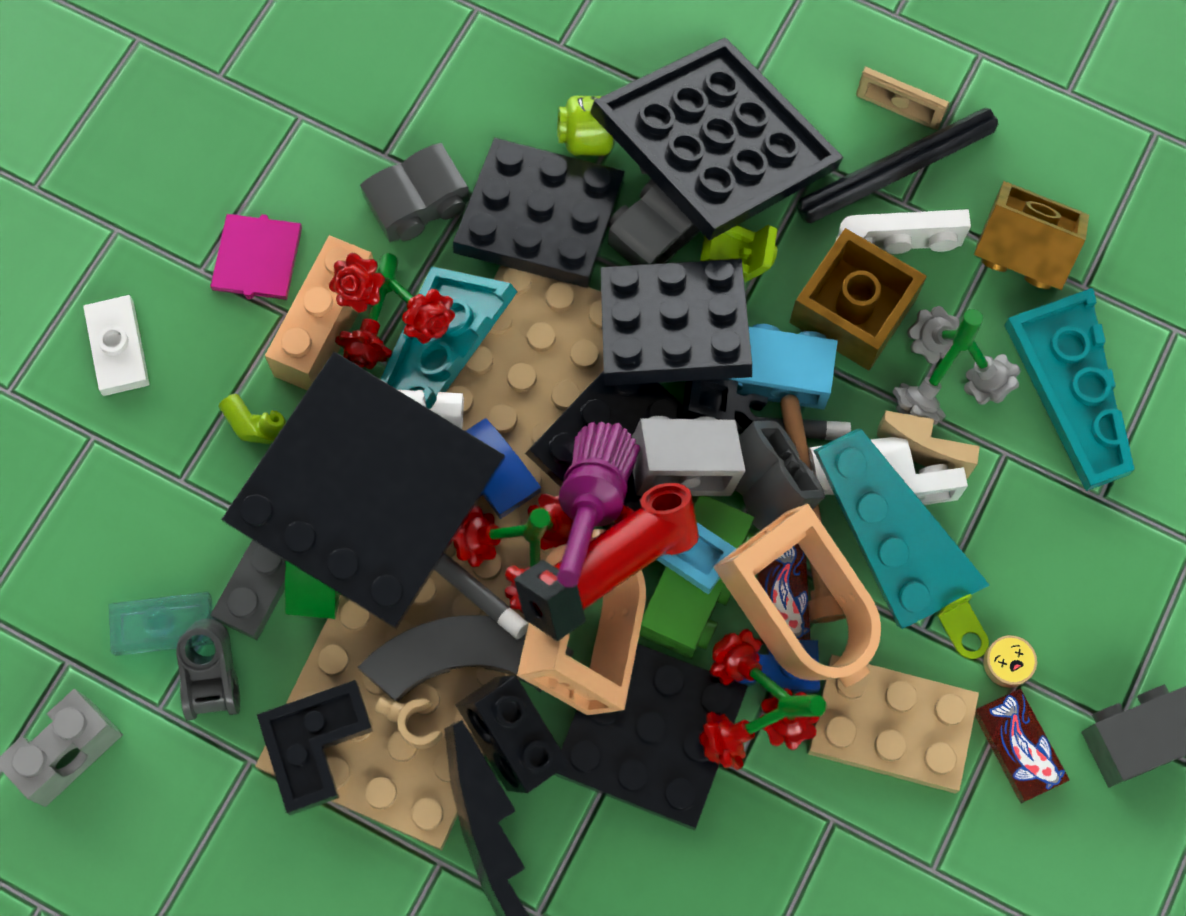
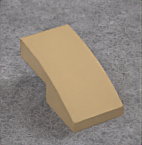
[877,410,980,479]

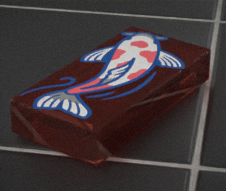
[756,544,811,644]
[975,688,1070,804]

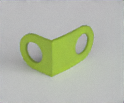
[937,594,989,659]

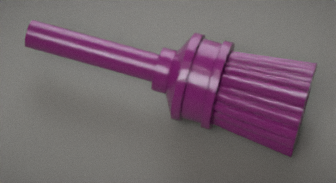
[557,422,640,587]

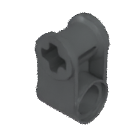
[176,619,240,721]

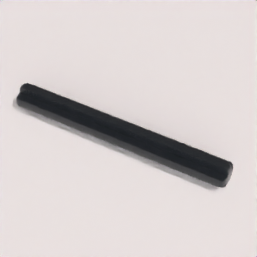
[797,108,999,223]

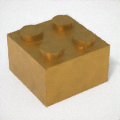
[789,228,927,371]

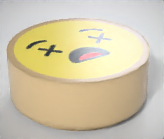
[983,635,1037,688]

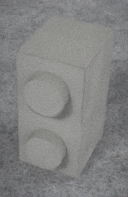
[632,416,745,496]

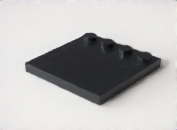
[590,37,844,241]
[221,352,505,629]

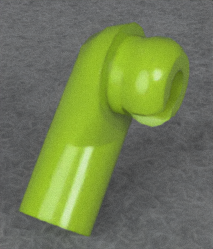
[218,394,286,444]

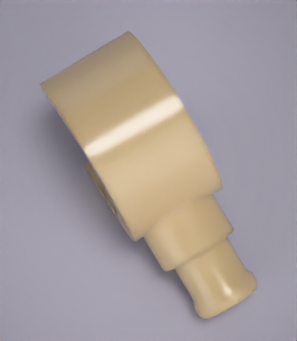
[375,696,443,749]

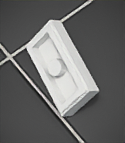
[83,295,150,396]

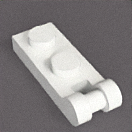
[835,209,971,254]

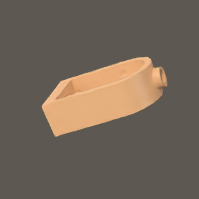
[713,504,881,687]
[517,529,646,715]

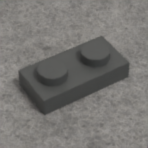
[210,540,286,640]

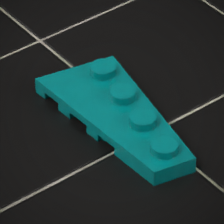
[380,266,517,409]
[1004,288,1135,491]
[813,429,990,629]

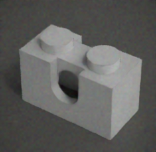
[0,689,123,807]

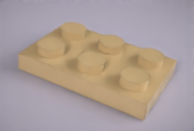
[808,654,979,794]

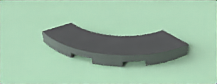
[358,615,573,701]

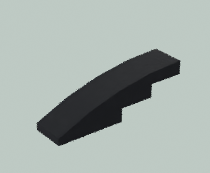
[444,720,529,916]

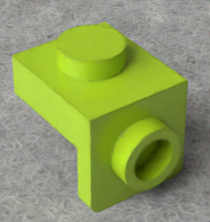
[700,225,778,282]

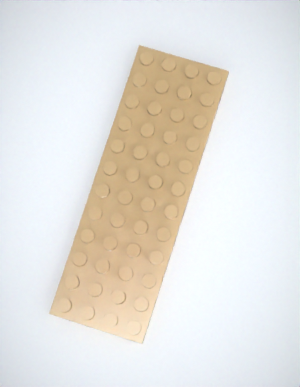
[255,265,604,851]

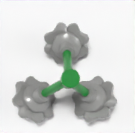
[892,306,1021,425]

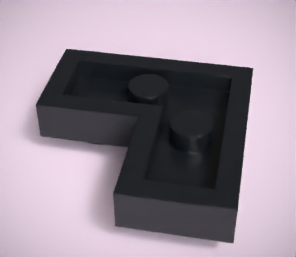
[257,680,373,816]

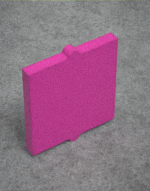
[210,214,302,300]

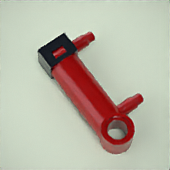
[505,483,699,641]

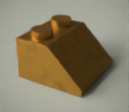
[974,181,1089,290]

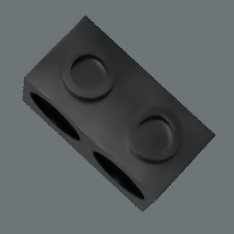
[455,675,569,793]

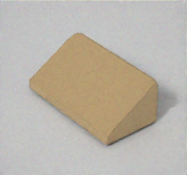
[856,66,950,130]

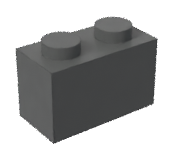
[1081,684,1186,788]

